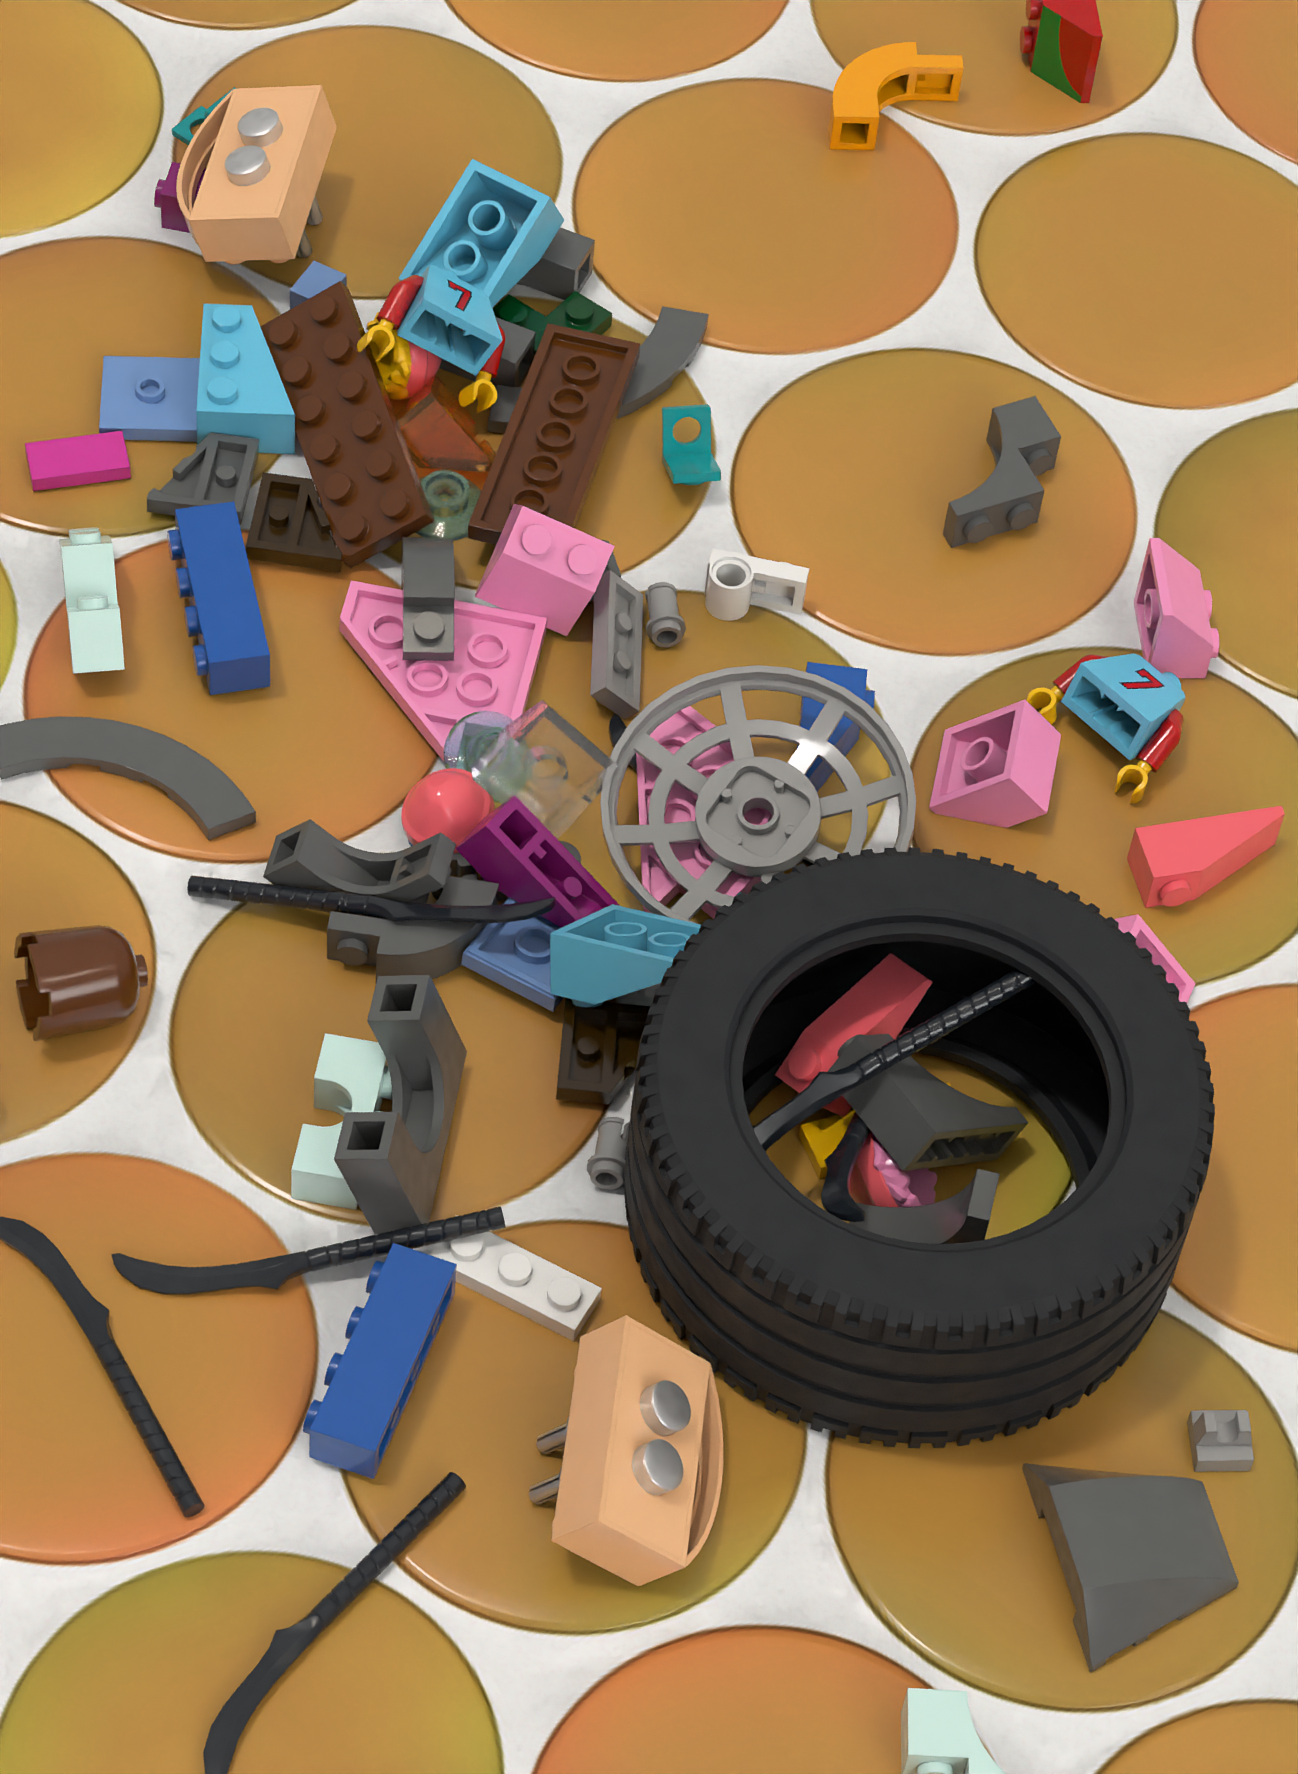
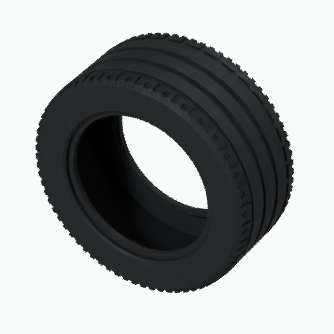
[624,847,1215,1448]

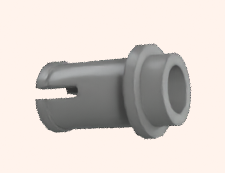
[645,582,686,647]
[587,1117,629,1190]

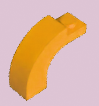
[828,42,964,150]

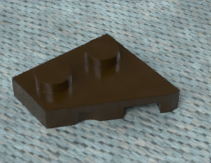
[246,472,342,572]

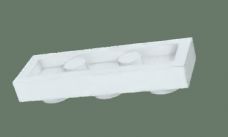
[429,1215,602,1341]

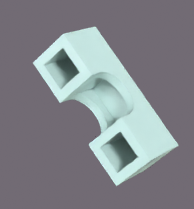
[291,1033,392,1210]

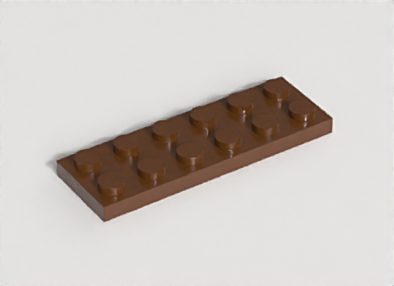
[260,281,435,568]
[468,323,640,545]

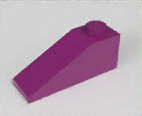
[455,795,620,928]

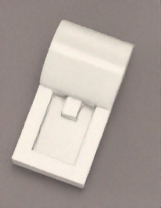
[704,548,809,621]

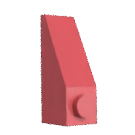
[1127,806,1285,908]
[775,953,933,1118]

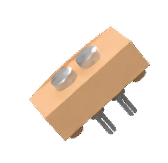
[176,85,337,265]
[529,1315,723,1586]

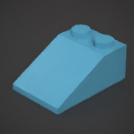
[399,159,564,307]
[550,904,701,1007]

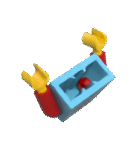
[357,265,506,413]
[1027,653,1186,804]

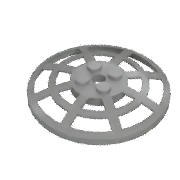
[600,665,916,924]

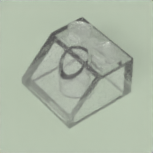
[470,700,621,839]

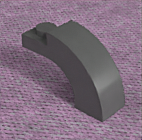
[401,537,455,661]
[327,876,499,982]

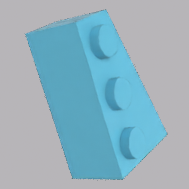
[196,304,295,454]

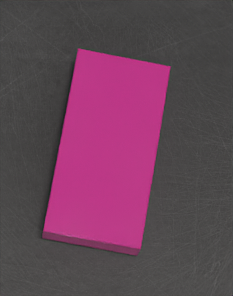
[25,431,131,491]

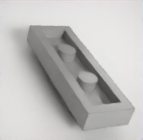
[590,570,643,719]

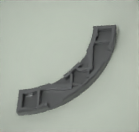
[488,306,709,433]
[0,716,256,840]

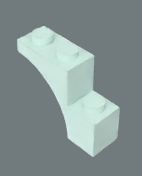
[59,527,125,674]
[901,1688,1006,1774]

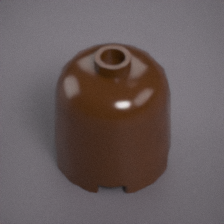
[14,925,148,1041]

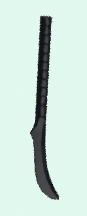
[187,875,556,923]
[753,969,1035,1152]
[821,1112,871,1222]
[111,1206,506,1295]
[0,1217,205,1517]
[203,1472,466,1774]

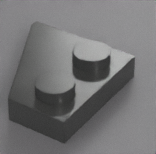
[147,432,259,525]

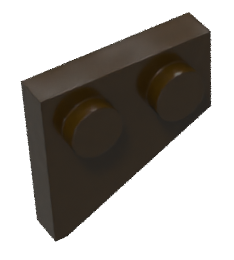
[556,998,650,1104]

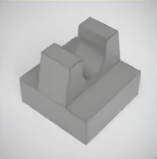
[1187,1410,1254,1472]

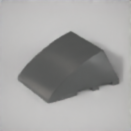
[1022,1463,1239,1672]

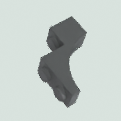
[943,396,1061,548]

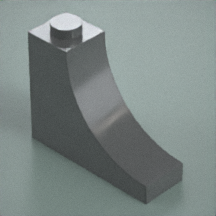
[828,1034,1028,1171]
[849,1169,999,1244]

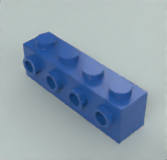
[167,501,270,695]
[303,1243,457,1479]

